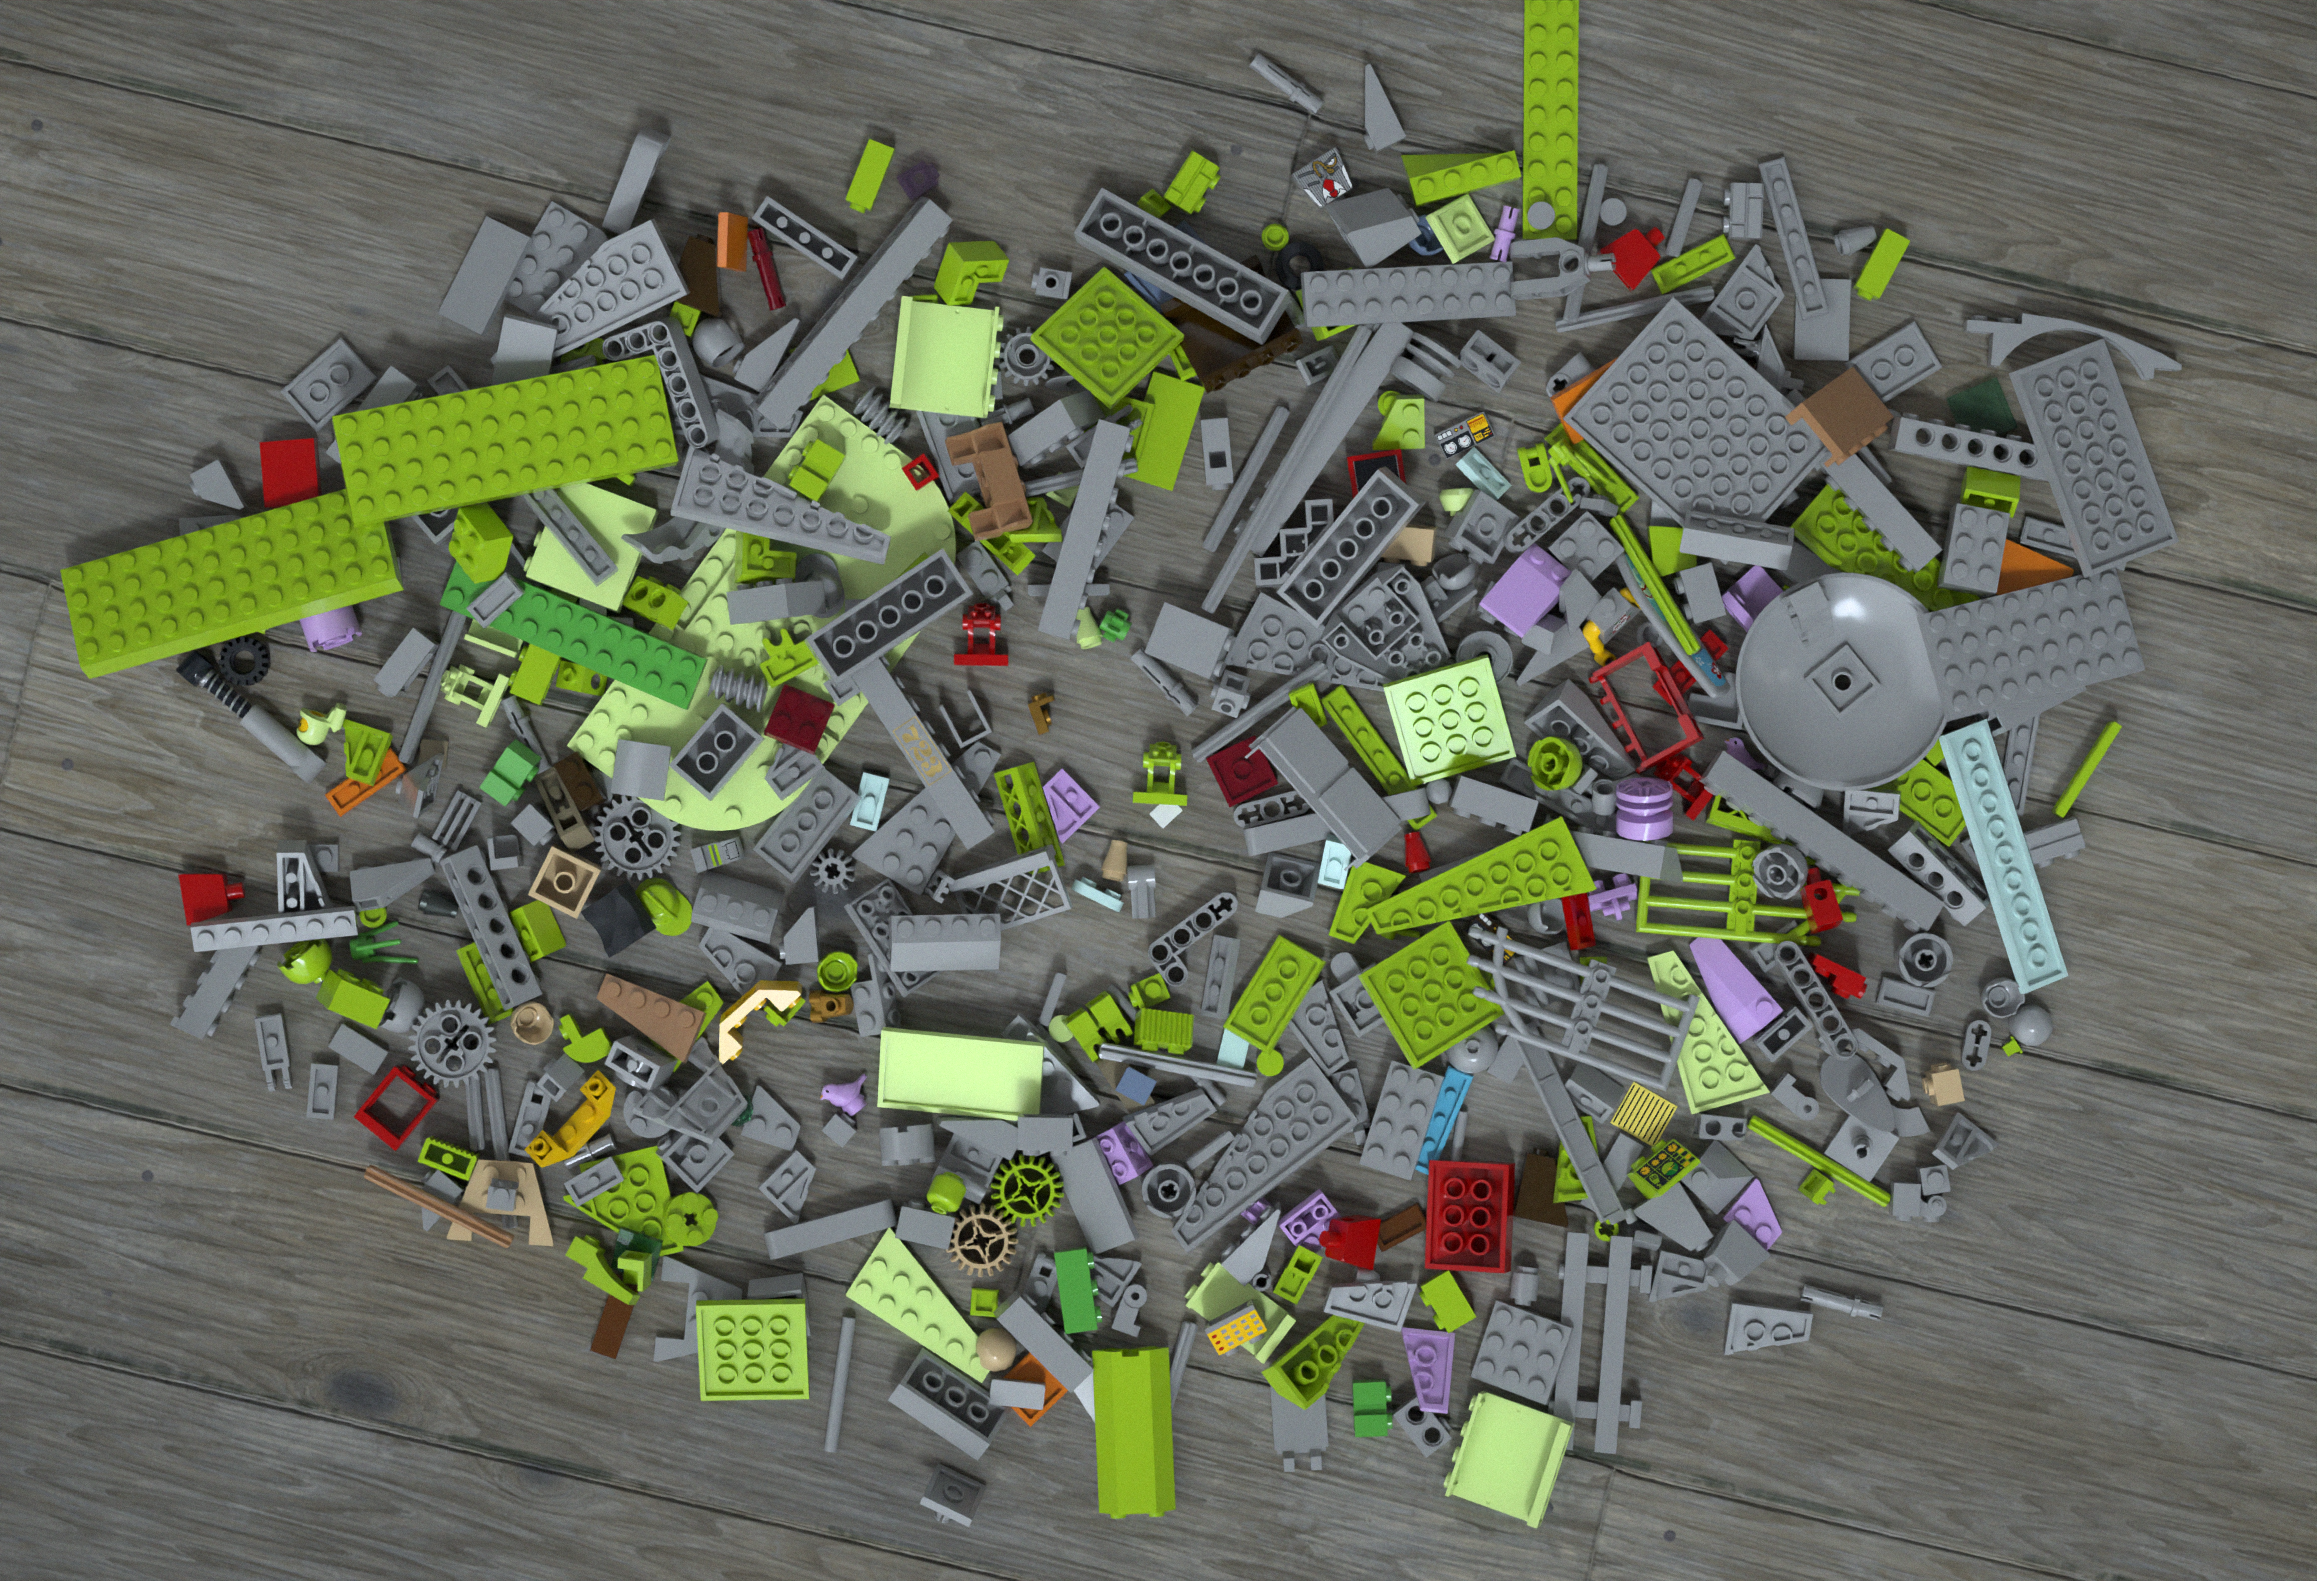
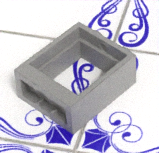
[373,628,440,698]

